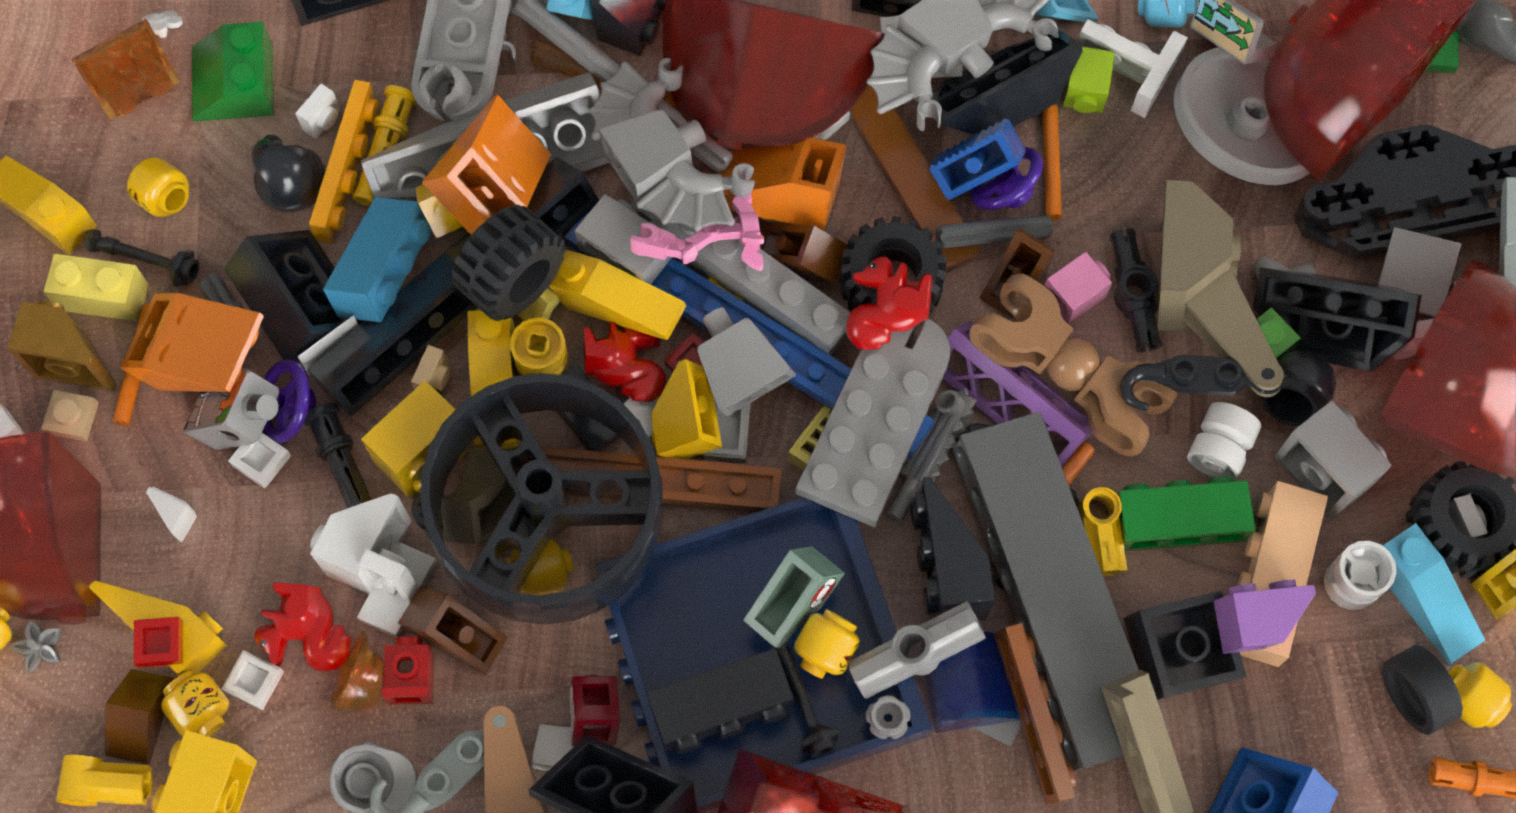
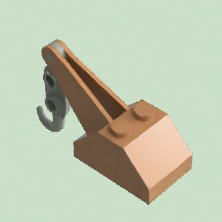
[370,705,545,813]

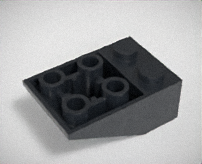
[911,477,995,621]

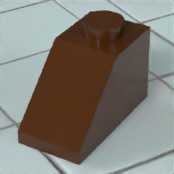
[759,221,848,283]
[398,586,508,675]

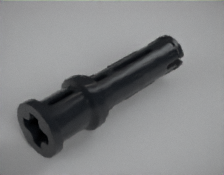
[304,403,372,509]

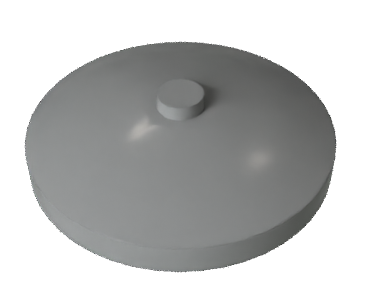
[1174,48,1332,185]

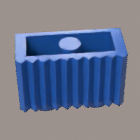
[930,118,1026,200]

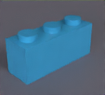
[323,197,431,322]

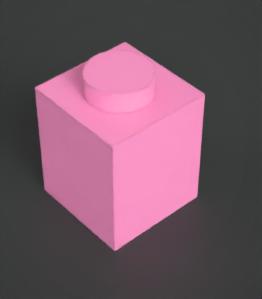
[1044,252,1112,324]

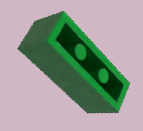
[1117,476,1256,551]

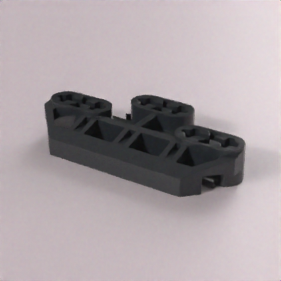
[1294,125,1516,259]

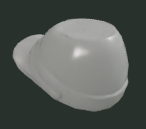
[329,742,416,813]

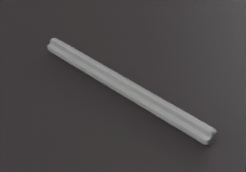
[514,0,733,172]

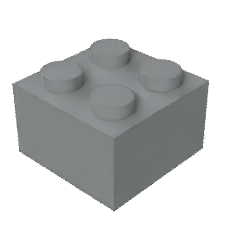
[1274,401,1392,521]

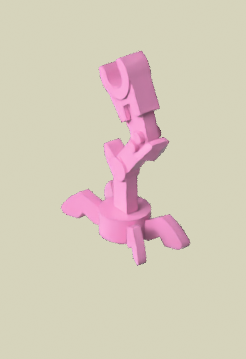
[630,193,764,271]

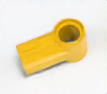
[1077,487,1128,577]
[56,755,153,806]

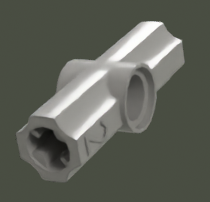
[848,601,986,699]

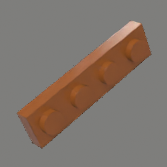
[994,623,1076,805]

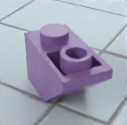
[1214,579,1316,654]

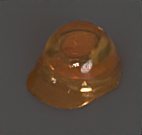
[330,630,384,712]

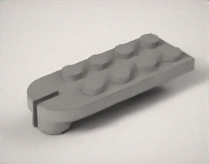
[412,0,511,120]
[795,319,950,528]

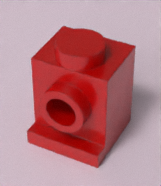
[382,636,434,705]

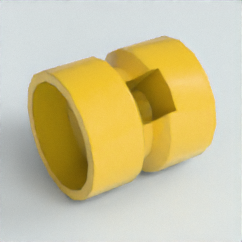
[510,318,569,376]

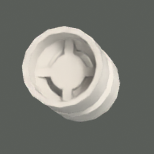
[1187,402,1262,481]
[1324,541,1397,610]

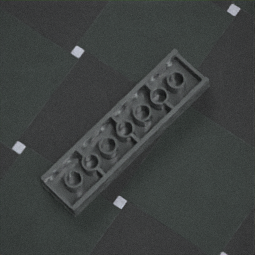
[952,412,1139,771]

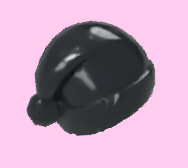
[251,134,326,212]

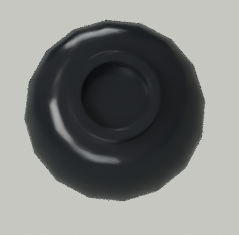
[1262,350,1337,426]

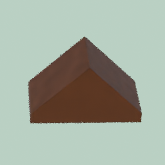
[979,228,1055,319]
[105,669,174,765]

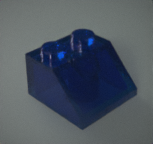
[920,631,1020,733]

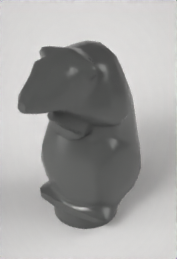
[1453,0,1516,65]

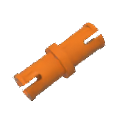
[1428,756,1516,800]

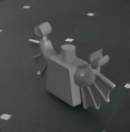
[867,0,1059,131]
[589,58,755,231]

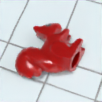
[845,257,933,351]
[583,321,667,403]
[254,582,352,672]

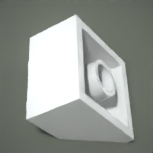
[310,493,412,595]

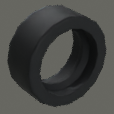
[1382,645,1463,735]

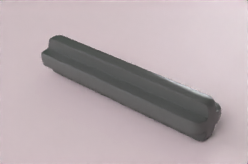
[935,215,1053,248]

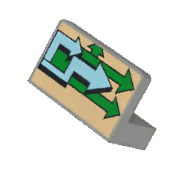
[1190,0,1277,65]

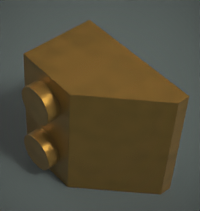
[7,300,117,392]

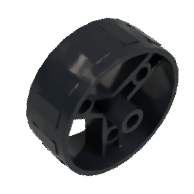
[420,373,663,625]

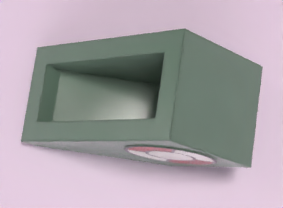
[743,546,845,648]

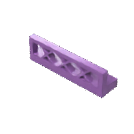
[943,321,1093,467]

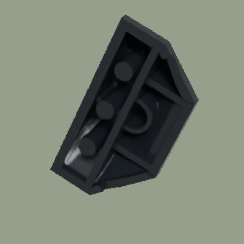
[931,30,1083,135]
[1253,267,1422,372]

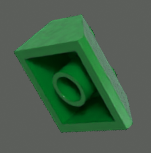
[192,21,274,122]

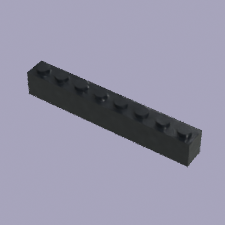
[307,156,599,417]

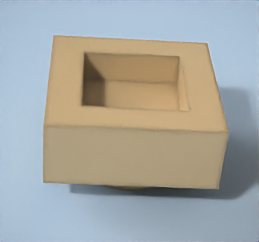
[411,345,451,391]
[41,390,99,442]

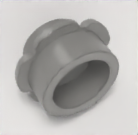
[866,695,911,740]

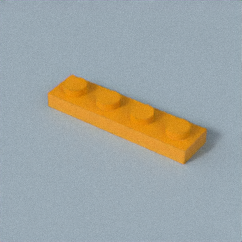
[309,80,380,244]

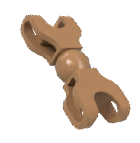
[970,273,1177,457]

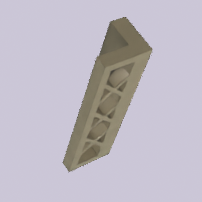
[1101,670,1194,813]

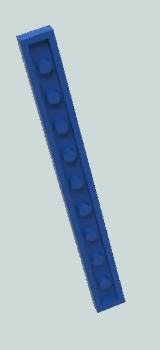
[565,209,935,459]

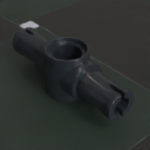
[1109,228,1163,352]

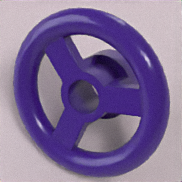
[971,147,1043,210]
[262,359,316,443]

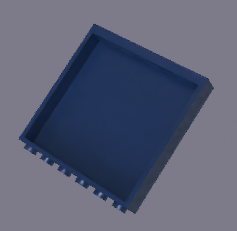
[592,497,932,813]

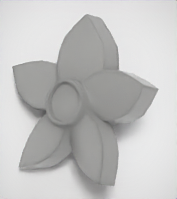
[10,620,62,674]

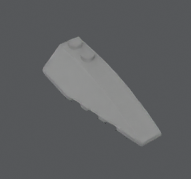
[361,72,610,199]

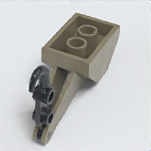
[1120,180,1284,411]

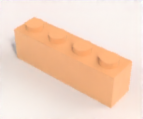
[1237,481,1328,667]

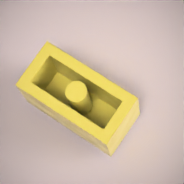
[43,254,149,322]

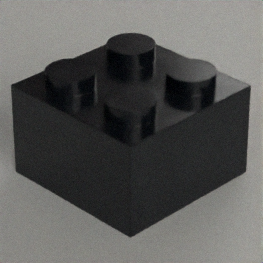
[1123,591,1247,701]

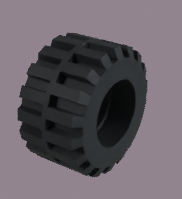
[452,205,566,321]
[840,216,947,316]
[1406,460,1516,578]

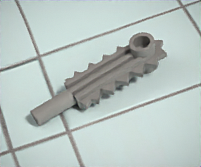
[887,388,977,522]

